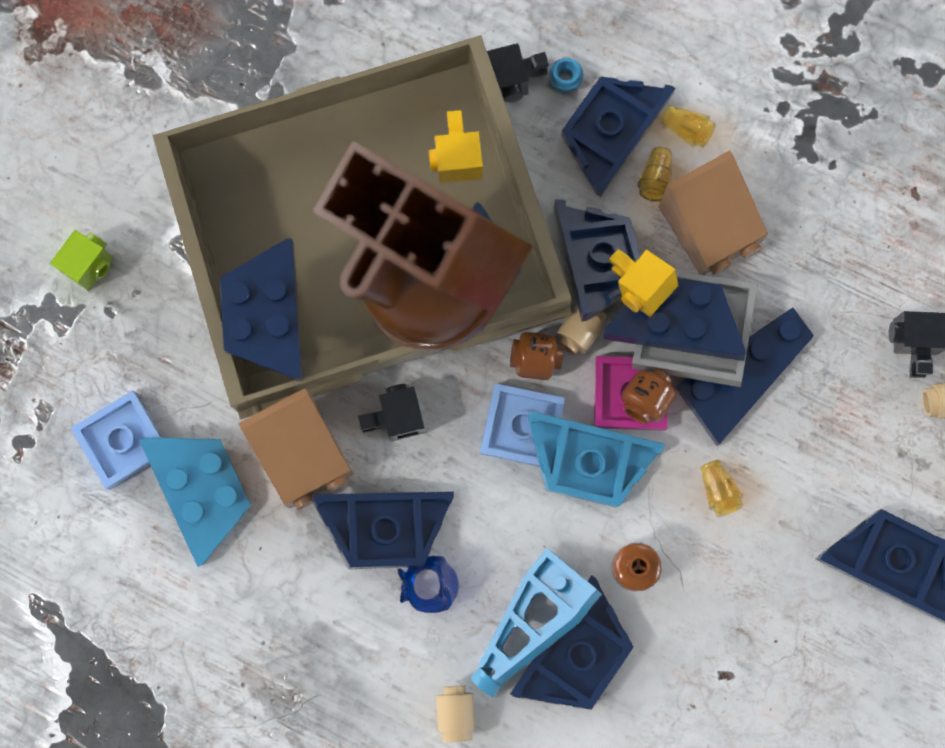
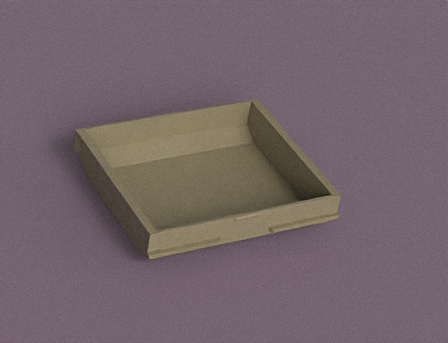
[152,35,572,420]

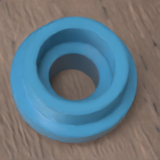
[549,58,583,92]

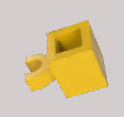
[429,110,483,183]
[609,249,679,317]

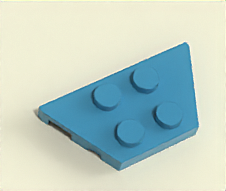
[528,411,665,508]
[139,437,252,567]

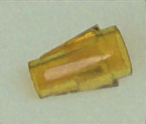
[661,105,716,148]
[637,147,672,202]
[700,460,744,517]

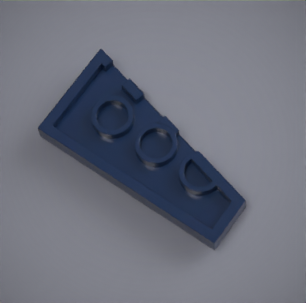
[676,307,814,446]

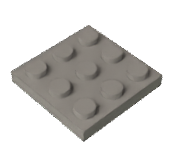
[632,271,758,387]

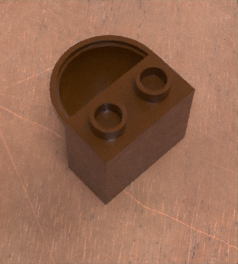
[313,141,533,351]

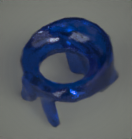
[397,555,459,613]

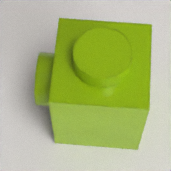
[49,229,113,291]

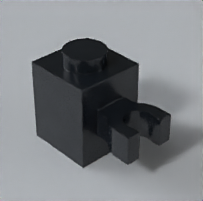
[487,43,549,103]
[888,311,945,378]
[358,384,426,442]

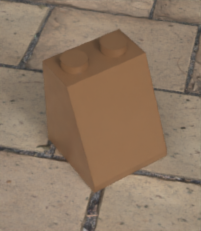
[658,151,768,276]
[238,388,354,510]

